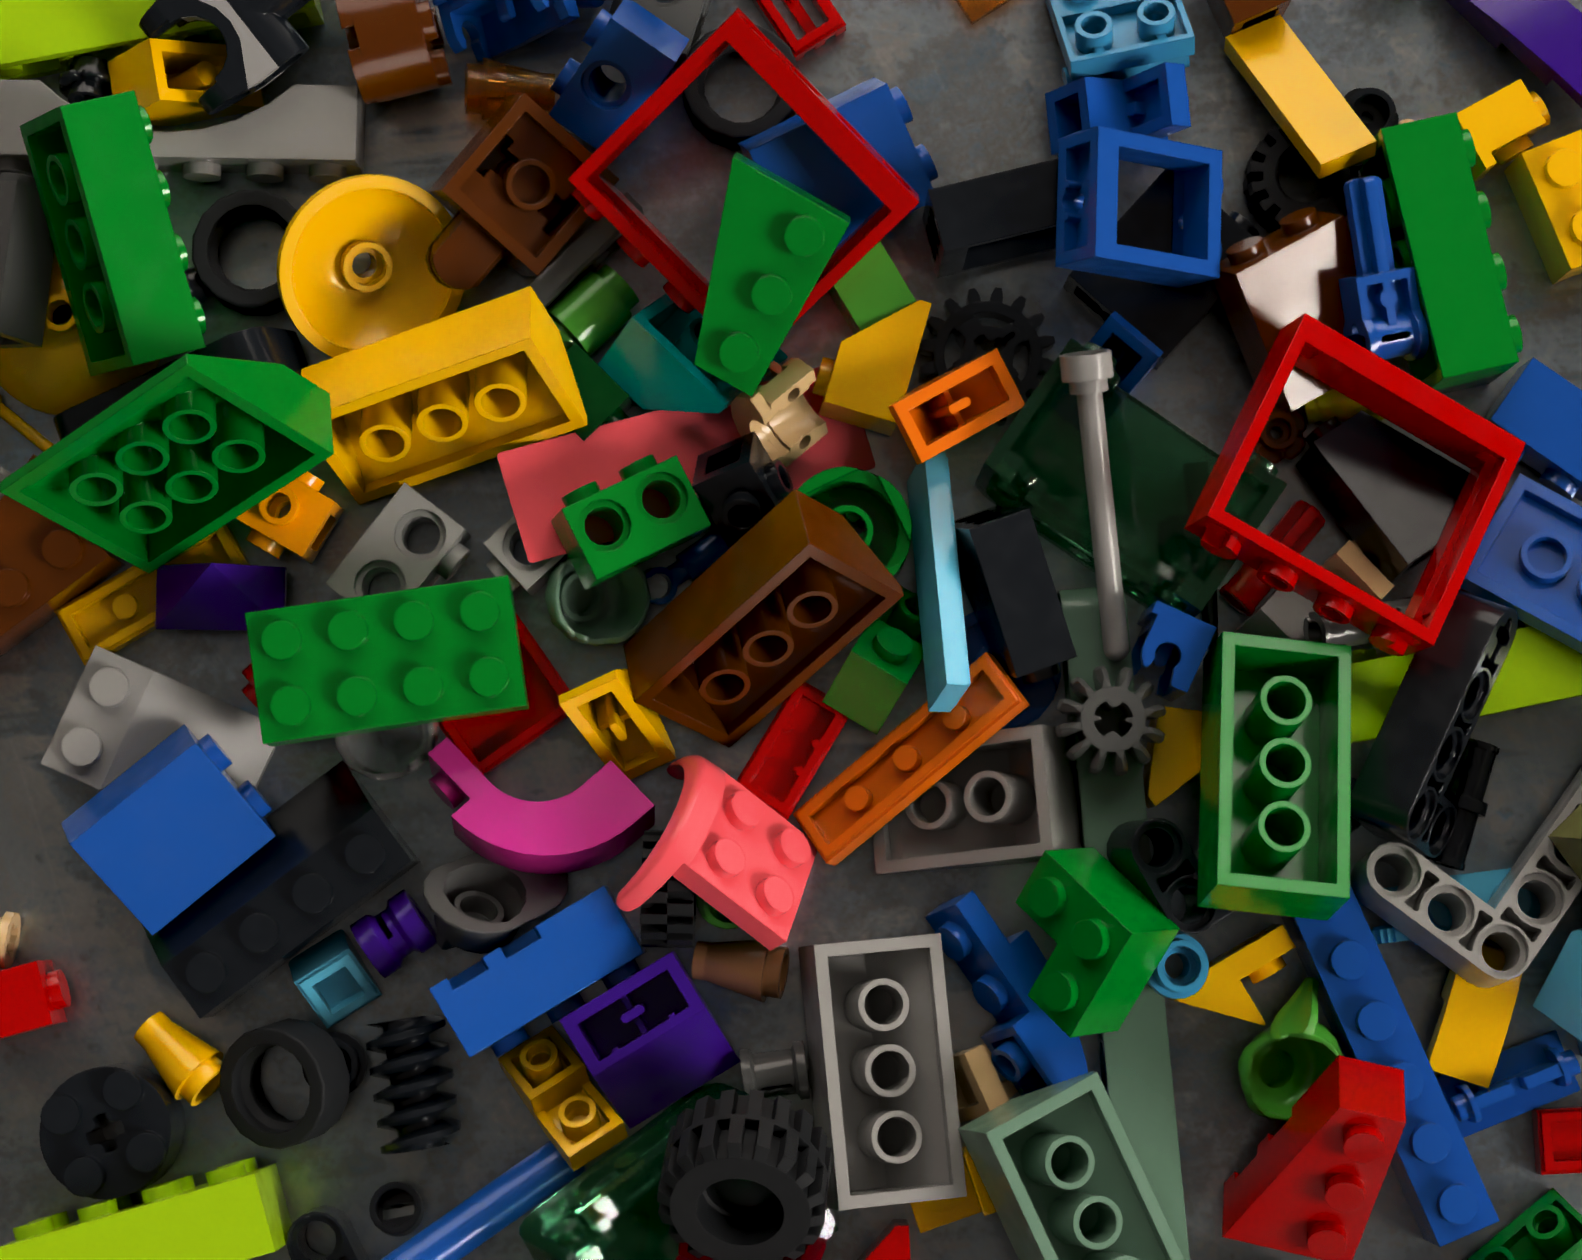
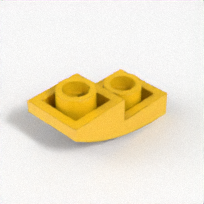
[1426,943,1522,1088]
[498,1025,628,1172]

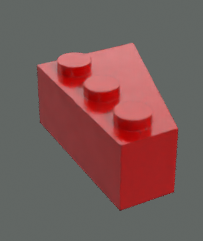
[1222,1055,1406,1260]

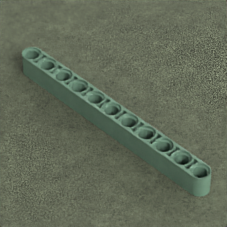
[1057,587,1190,1260]

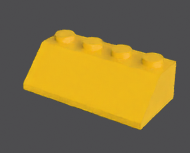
[301,286,587,505]

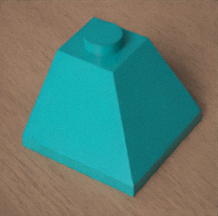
[598,294,788,414]

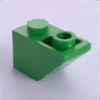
[822,586,923,735]

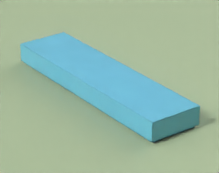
[907,452,971,712]

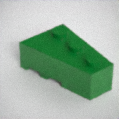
[694,152,851,397]

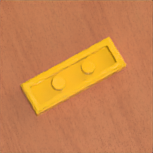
[1224,14,1377,179]
[55,523,251,666]

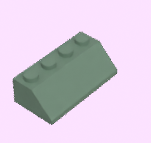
[958,1071,1185,1260]

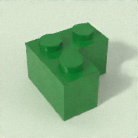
[1015,847,1180,1038]

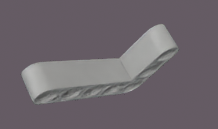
[1351,767,1582,988]

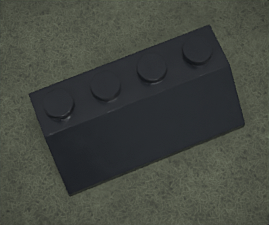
[142,760,420,1019]

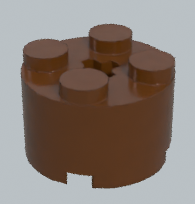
[335,0,453,105]

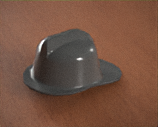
[423,852,568,954]

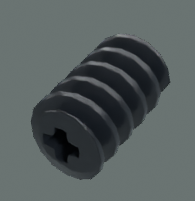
[366,1014,461,1155]

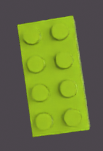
[0,1156,292,1260]

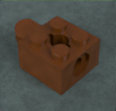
[425,92,620,290]

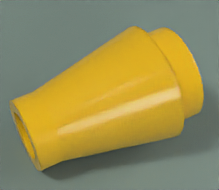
[134,1011,223,1106]

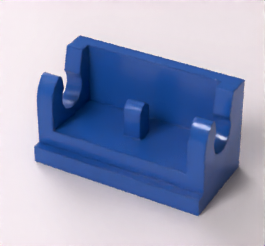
[432,0,580,63]
[1131,600,1217,702]

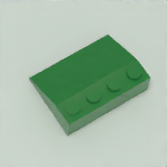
[0,354,334,574]

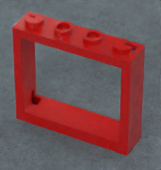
[568,8,920,326]
[1184,313,1526,656]

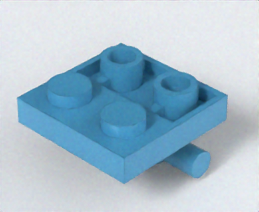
[1045,0,1195,85]

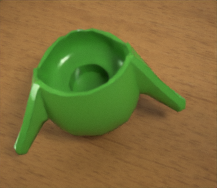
[1238,977,1344,1121]

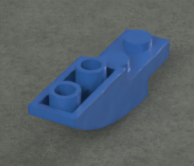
[925,890,1088,1096]

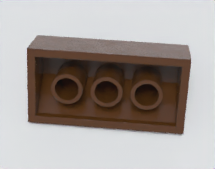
[623,489,904,748]

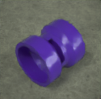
[350,889,437,978]

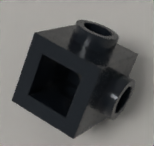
[692,431,793,547]

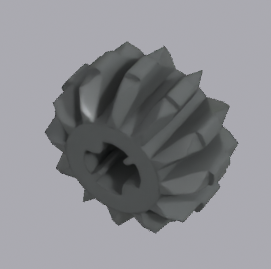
[1055,666,1166,776]

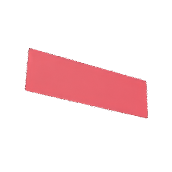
[497,367,875,563]

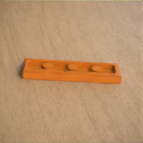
[793,652,1030,866]

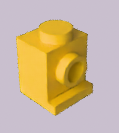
[1457,79,1550,182]

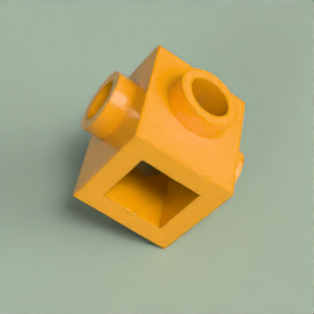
[236,471,344,564]

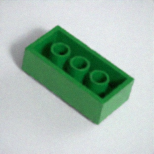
[19,90,206,376]
[1360,112,1523,394]
[245,575,529,747]
[1197,631,1351,921]

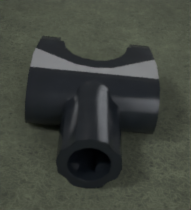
[139,0,311,115]

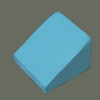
[289,929,382,1029]

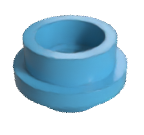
[1147,934,1209,999]

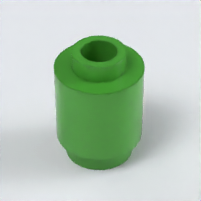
[547,264,639,356]

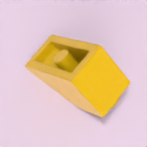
[107,38,264,126]
[812,300,932,436]

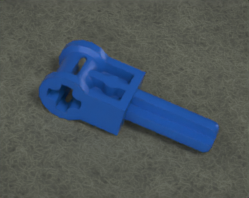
[1338,176,1429,361]

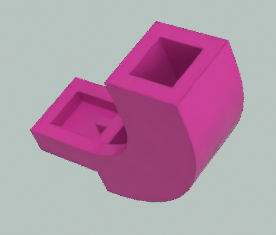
[427,737,655,874]

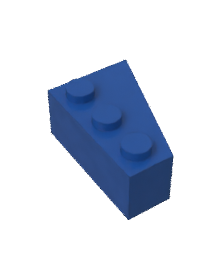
[429,886,647,1058]

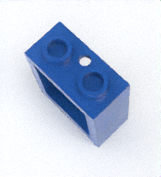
[1055,126,1224,288]

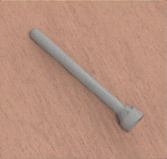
[1059,349,1129,661]

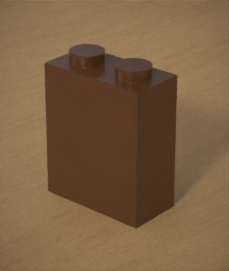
[1212,207,1390,412]

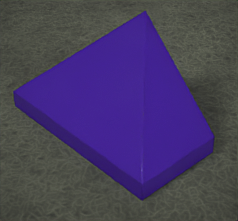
[156,563,287,631]

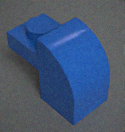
[1045,62,1191,155]

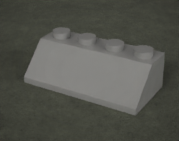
[798,933,967,1211]

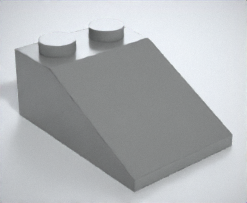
[40,645,276,791]
[865,724,1082,875]

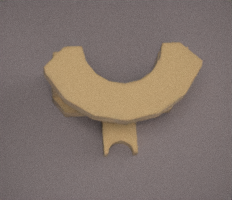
[731,358,828,467]

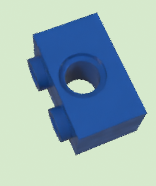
[549,0,690,149]

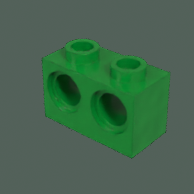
[551,455,711,590]

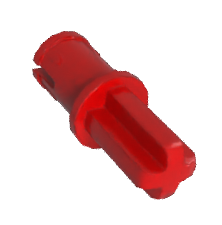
[1219,500,1325,616]

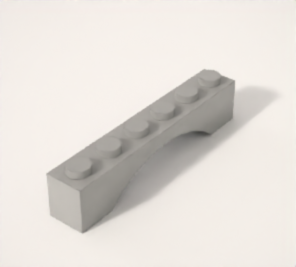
[0,79,366,184]

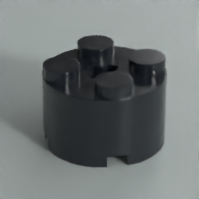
[39,1063,186,1199]

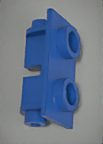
[1436,1030,1581,1138]

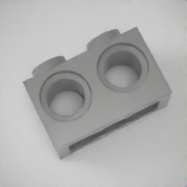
[325,482,471,598]

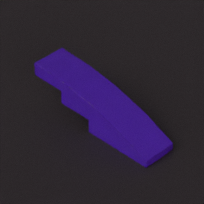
[1446,0,1582,108]

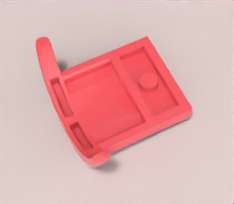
[616,755,817,951]

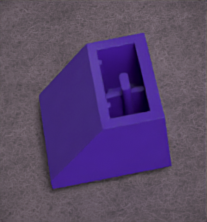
[559,951,740,1129]

